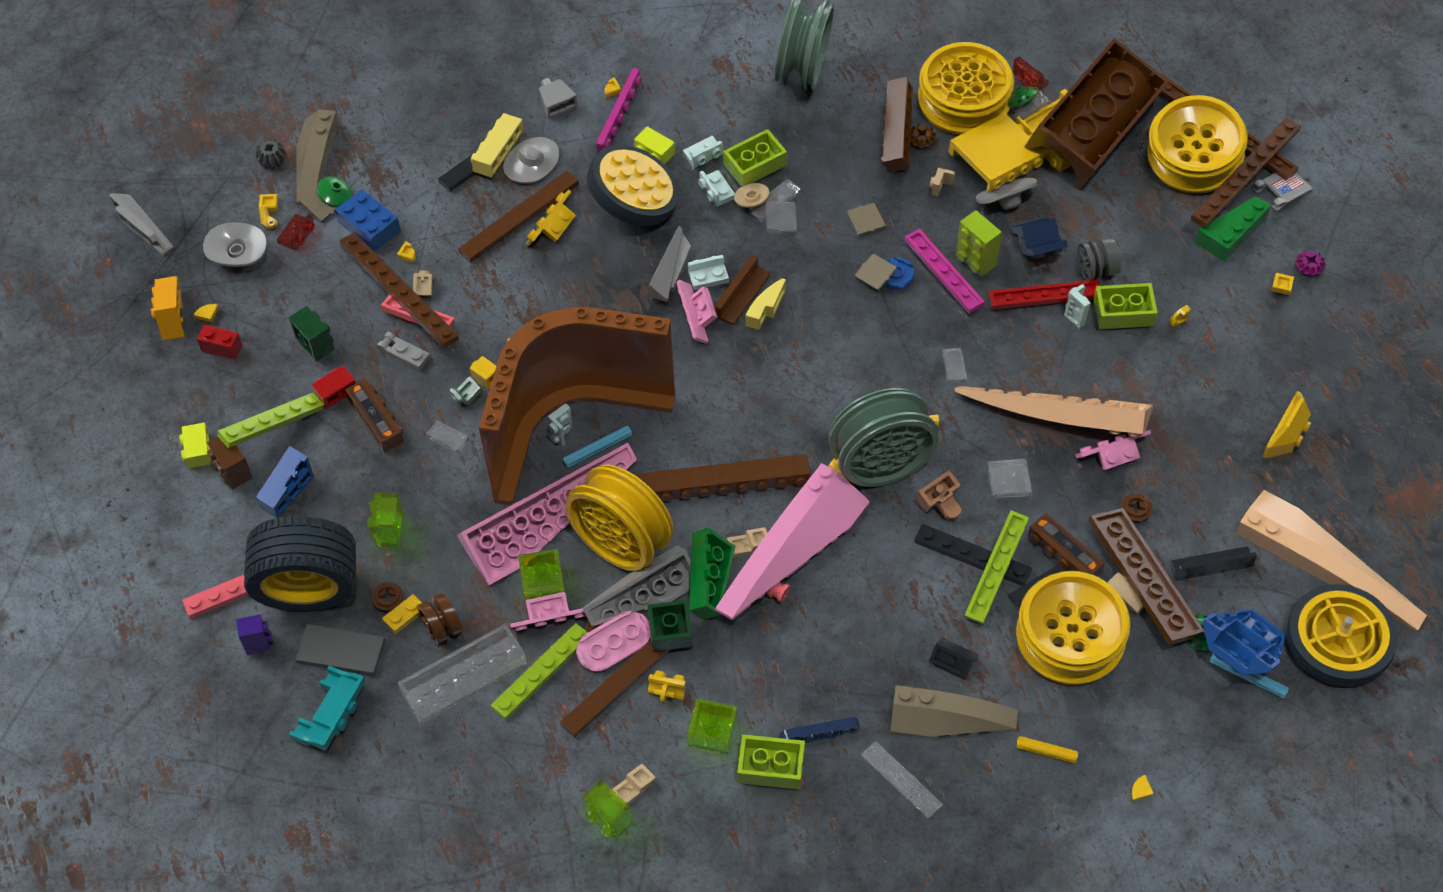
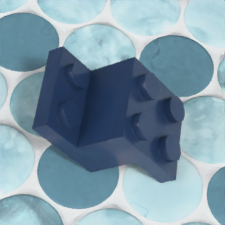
[1011,218,1068,258]

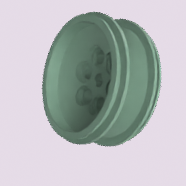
[775,0,835,91]
[829,388,938,487]

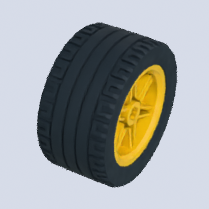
[244,516,356,612]

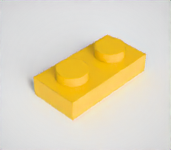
[382,594,422,635]

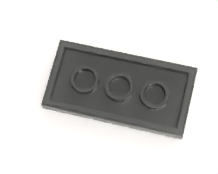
[295,624,385,676]

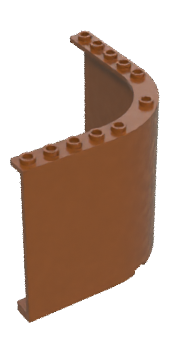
[479,307,676,505]

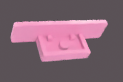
[676,280,717,344]
[1075,430,1151,470]
[510,592,586,631]

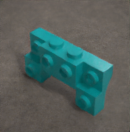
[289,666,365,751]

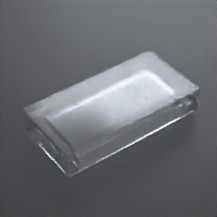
[942,348,967,384]
[426,420,469,453]

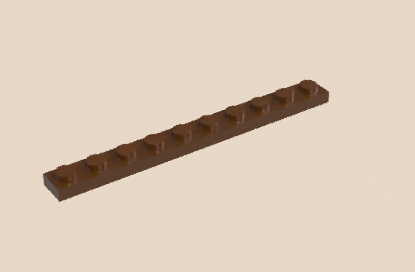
[1160,73,1298,181]
[1190,118,1301,229]
[339,233,459,348]

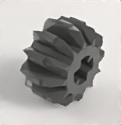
[255,139,286,168]

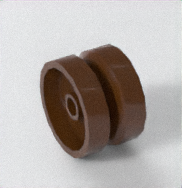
[417,592,463,645]

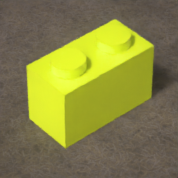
[634,127,675,164]
[179,423,211,468]

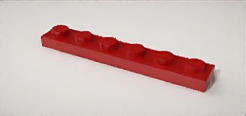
[989,279,1100,310]

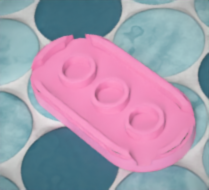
[576,611,651,672]

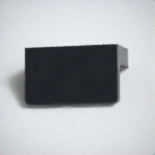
[929,638,979,678]

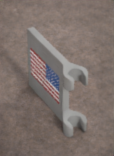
[1253,173,1313,211]

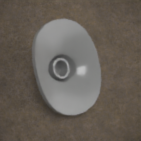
[503,137,559,184]
[976,178,1038,210]
[203,222,267,267]

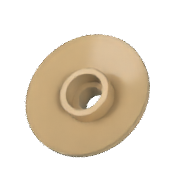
[734,183,769,207]

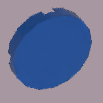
[884,257,915,290]

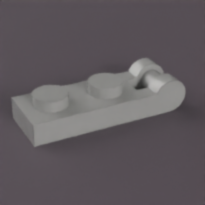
[376,332,430,371]

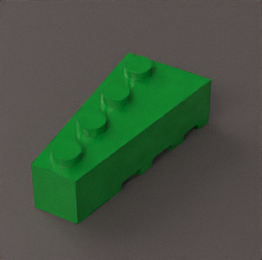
[1195,196,1271,262]
[690,527,736,620]

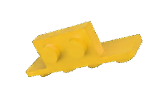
[525,190,576,246]

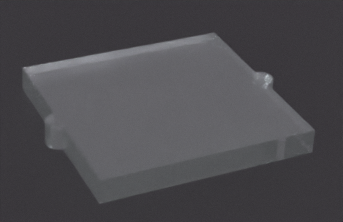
[765,200,796,233]

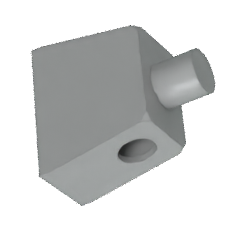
[539,78,578,119]

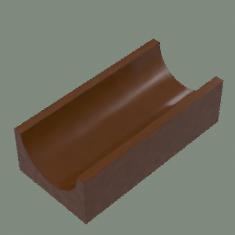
[1024,38,1169,191]

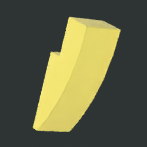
[745,278,786,330]

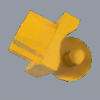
[648,670,686,703]

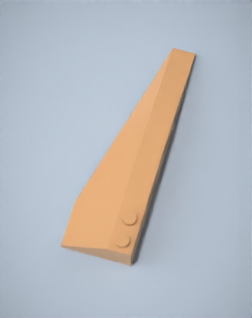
[955,386,1153,437]
[1236,490,1427,632]

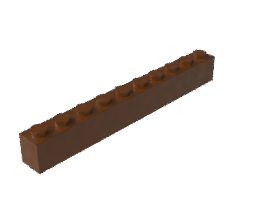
[634,454,811,502]

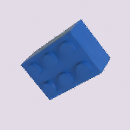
[335,189,401,252]

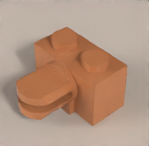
[915,470,961,521]

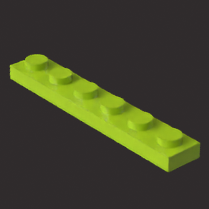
[217,393,324,448]
[964,510,1029,625]
[491,623,588,721]

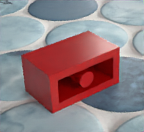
[197,324,243,360]
[311,365,356,409]

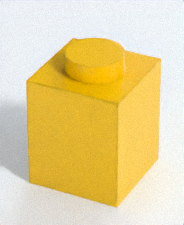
[470,356,496,390]

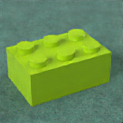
[723,129,787,187]
[956,210,1002,277]
[1093,283,1158,329]
[737,734,805,790]

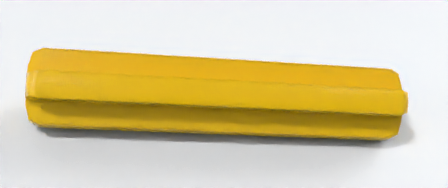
[1016,736,1078,763]

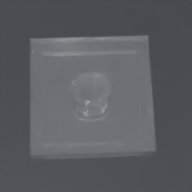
[987,459,1032,498]

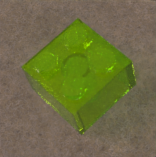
[368,493,403,547]
[518,549,565,601]
[687,698,738,754]
[583,780,633,840]

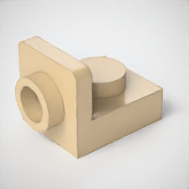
[413,270,434,297]

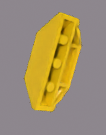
[1263,391,1311,458]

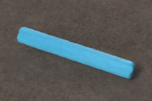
[563,425,632,467]
[1210,653,1289,698]

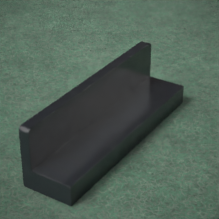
[1171,546,1257,581]

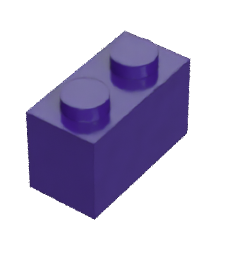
[236,614,273,655]

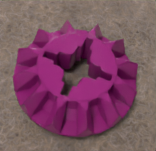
[1295,250,1326,275]

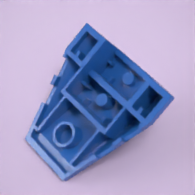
[1202,609,1286,675]

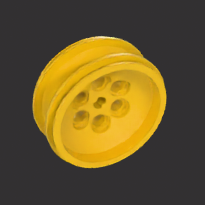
[918,42,1014,135]
[1147,95,1248,194]
[565,465,673,571]
[1016,571,1130,685]

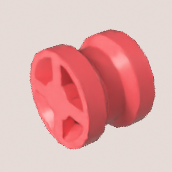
[767,581,791,603]

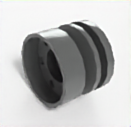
[1077,237,1121,280]

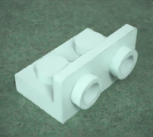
[683,136,723,168]
[698,170,735,207]
[688,255,729,290]
[1064,284,1090,329]
[548,403,572,447]

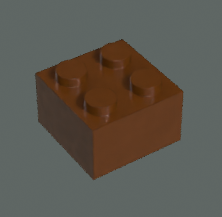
[206,436,253,489]

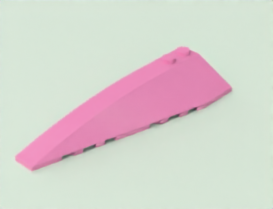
[457,443,637,585]
[715,463,870,620]

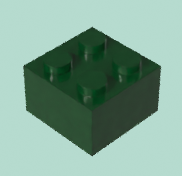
[288,306,334,362]
[647,599,693,652]

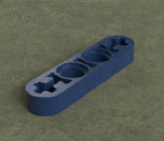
[779,717,860,743]

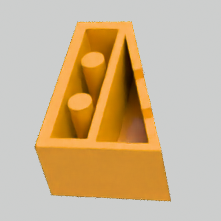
[151,276,185,340]

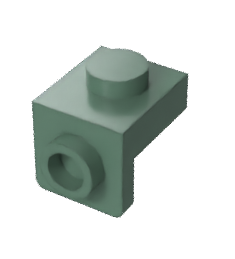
[449,376,484,406]

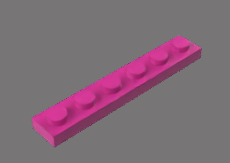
[596,68,642,154]
[905,228,985,314]

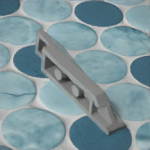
[109,193,174,256]
[649,226,691,302]

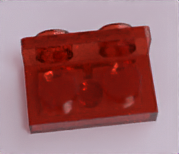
[1013,56,1049,92]
[277,214,315,251]

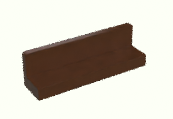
[714,255,770,325]

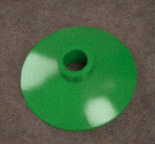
[317,177,352,207]

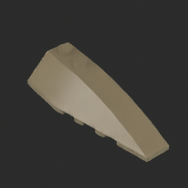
[297,109,339,204]
[890,685,1018,738]

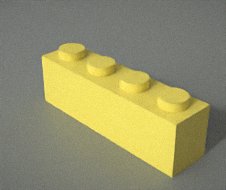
[471,113,523,178]

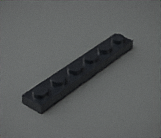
[914,523,1032,586]

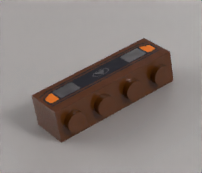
[345,379,404,452]
[1028,513,1105,577]

